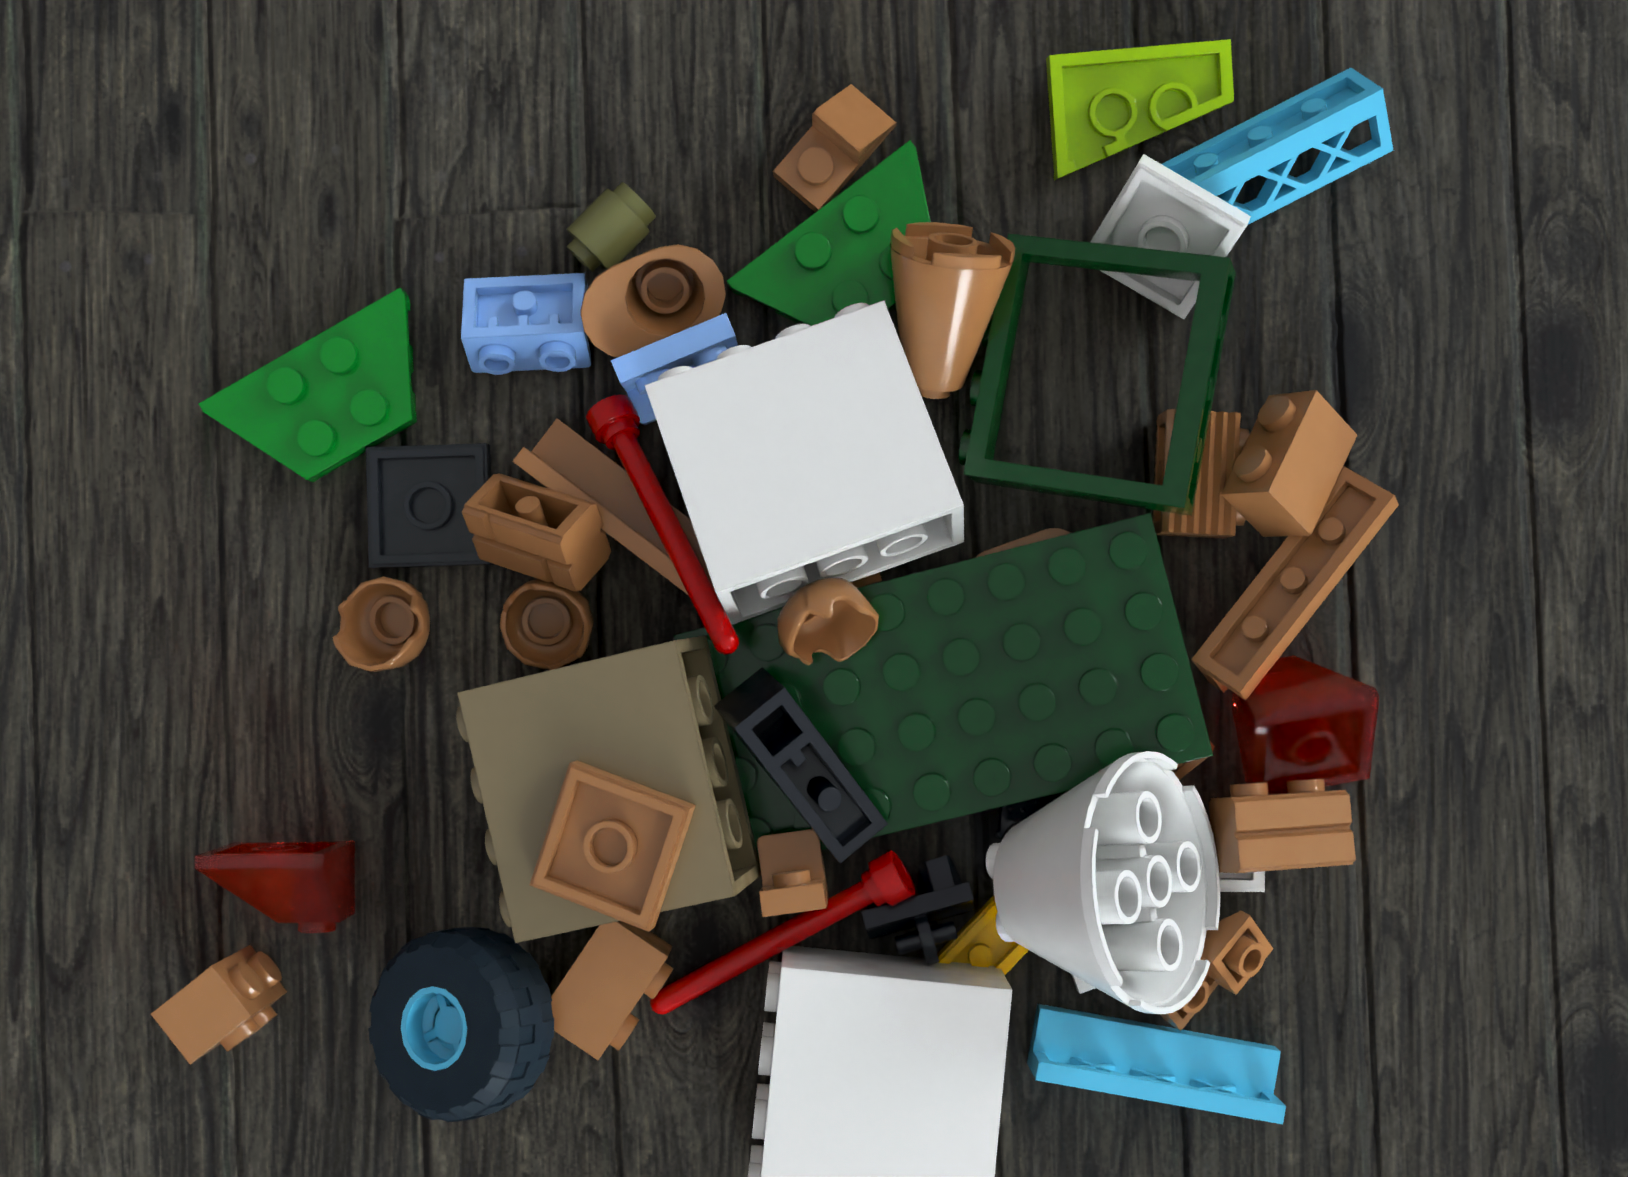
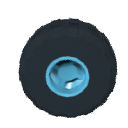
[368,927,554,1123]

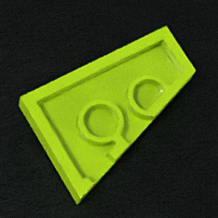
[1046,39,1234,181]

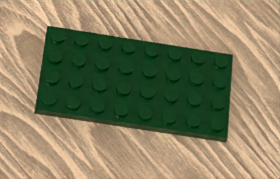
[673,513,1214,863]

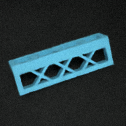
[1162,68,1394,225]
[1027,1004,1286,1125]

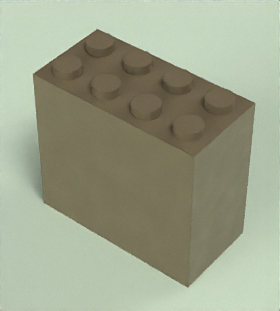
[456,635,761,943]

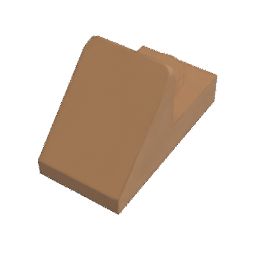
[773,84,897,213]
[757,829,829,917]

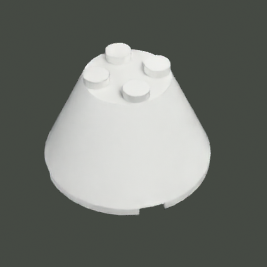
[986,751,1220,1014]

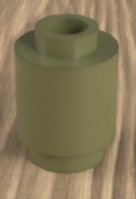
[566,182,656,273]

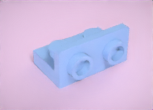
[461,273,591,375]
[611,313,738,425]

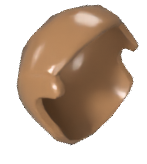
[333,576,430,672]
[777,578,879,665]
[500,579,594,670]

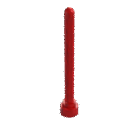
[586,395,739,655]
[650,850,915,1015]

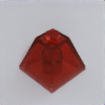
[1232,655,1380,794]
[195,841,355,933]

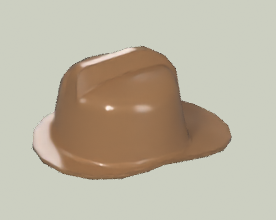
[580,244,726,357]

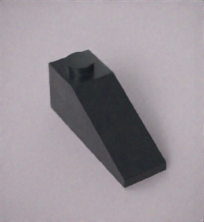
[714,667,888,863]

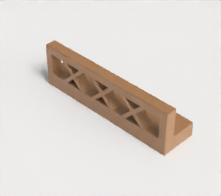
[512,419,716,594]
[1191,466,1399,700]

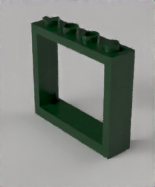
[959,233,1236,516]

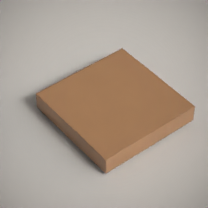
[529,760,696,932]

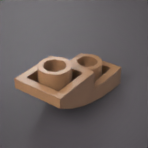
[1159,911,1273,1031]

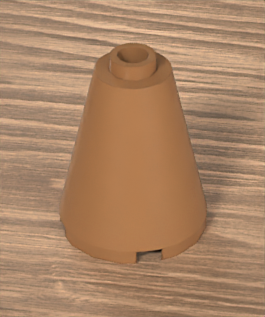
[890,222,1015,399]

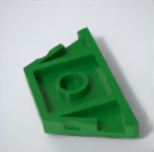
[727,140,931,326]
[198,288,417,482]

